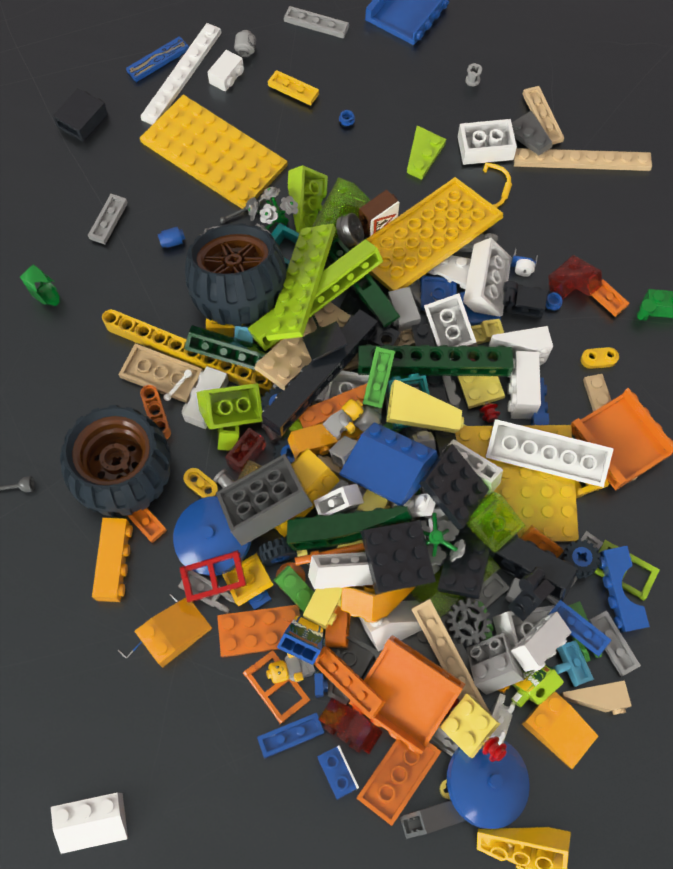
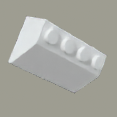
[463,238,512,317]

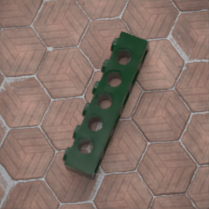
[184,325,272,371]

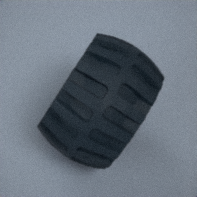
[185,223,286,326]
[60,405,171,516]

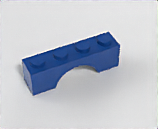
[599,546,650,633]

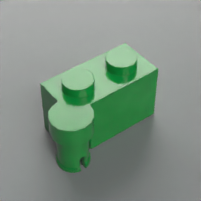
[637,289,673,321]

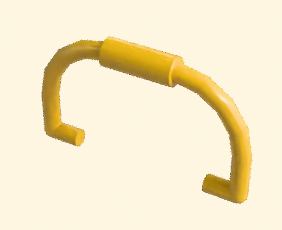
[483,162,512,208]

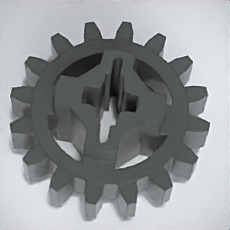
[445,599,492,646]

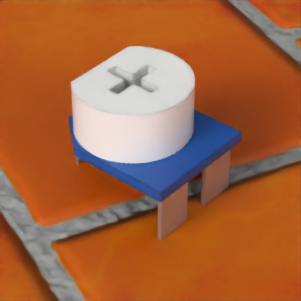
[511,249,538,277]

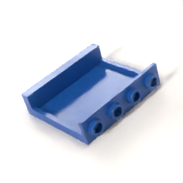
[365,0,449,45]

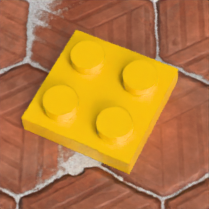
[222,553,274,607]

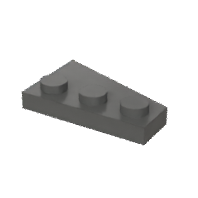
[512,111,552,155]
[328,635,376,707]

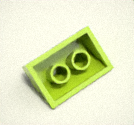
[196,383,263,429]

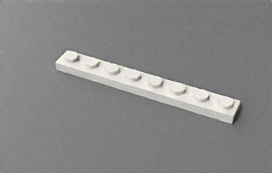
[141,23,221,125]

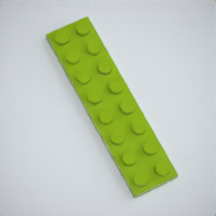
[265,224,336,341]

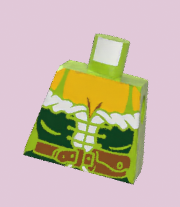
[511,665,564,708]

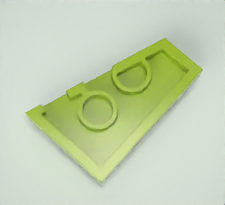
[407,126,447,180]

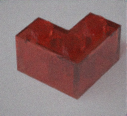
[548,255,602,299]
[318,698,383,754]

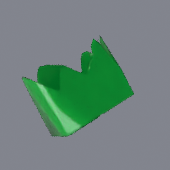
[20,264,60,306]

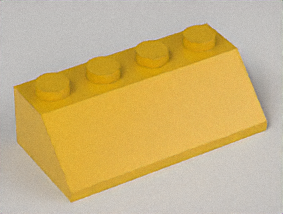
[275,448,340,537]

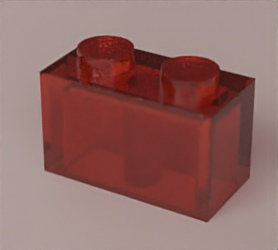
[225,428,266,476]

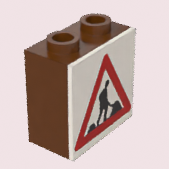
[359,189,399,238]

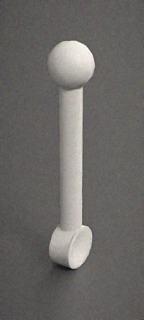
[164,370,192,401]

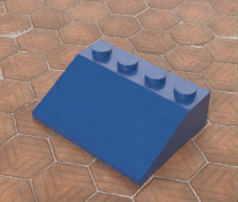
[340,422,438,506]

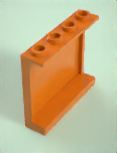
[571,388,673,491]
[349,635,465,754]

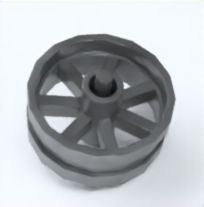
[336,213,364,248]

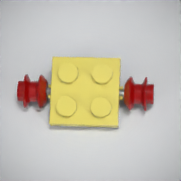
[457,358,505,422]
[440,693,506,762]

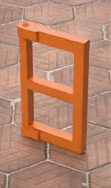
[243,650,310,724]

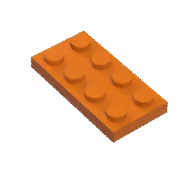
[217,605,300,657]
[356,739,442,826]

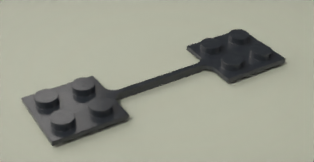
[302,315,348,361]

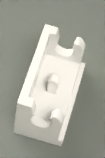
[490,693,515,745]

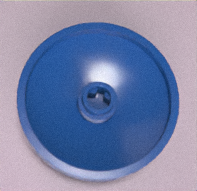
[173,496,251,576]
[447,740,530,829]

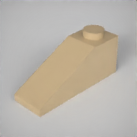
[559,680,632,715]

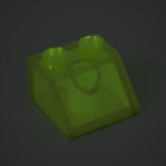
[466,491,525,553]

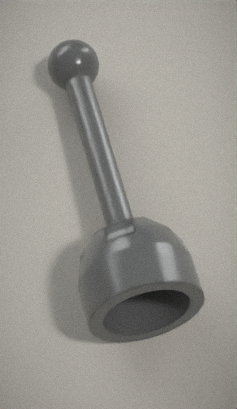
[220,197,260,224]
[0,476,35,492]

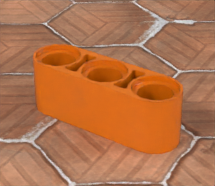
[140,385,171,440]
[325,606,351,648]

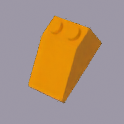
[341,585,415,622]
[134,598,212,668]
[522,692,598,769]

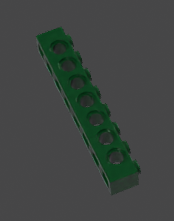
[358,344,514,376]

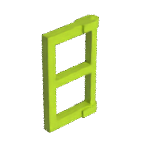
[594,540,660,601]

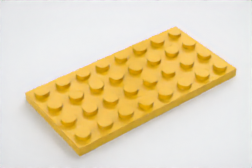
[140,94,288,209]
[351,177,503,291]

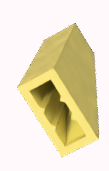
[386,380,464,433]

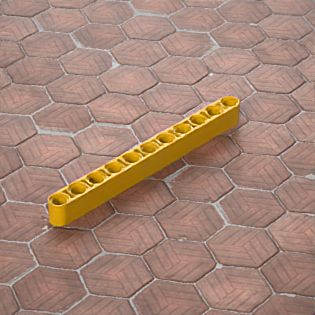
[102,309,275,396]

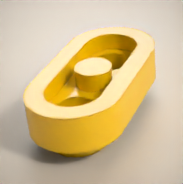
[581,347,619,369]
[183,468,218,498]

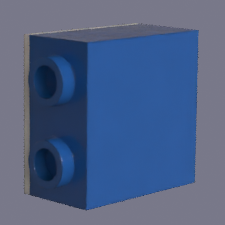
[317,746,359,800]

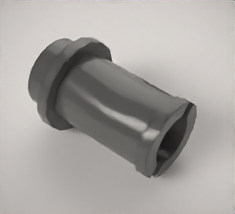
[261,421,282,443]

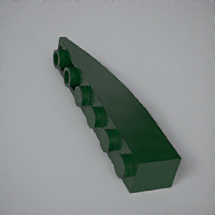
[327,237,400,328]
[287,506,412,551]

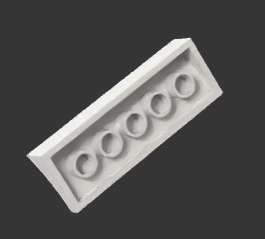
[486,419,614,487]

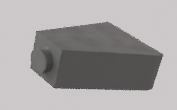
[400,800,466,839]

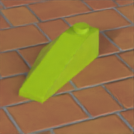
[288,165,328,233]

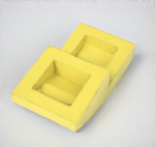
[471,319,504,344]

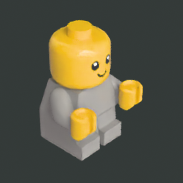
[323,399,364,440]
[266,653,315,683]

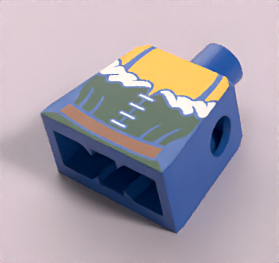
[277,616,323,665]

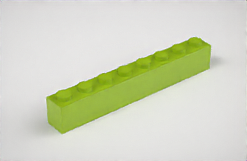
[247,239,383,351]

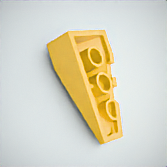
[477,827,571,869]

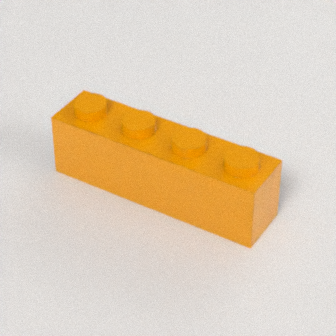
[287,421,363,460]
[92,518,133,602]

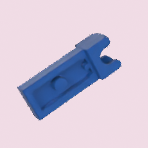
[530,378,549,425]

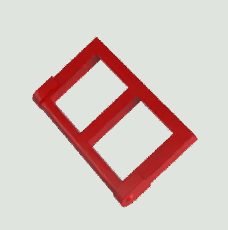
[180,550,247,603]

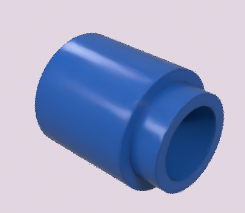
[158,226,185,248]

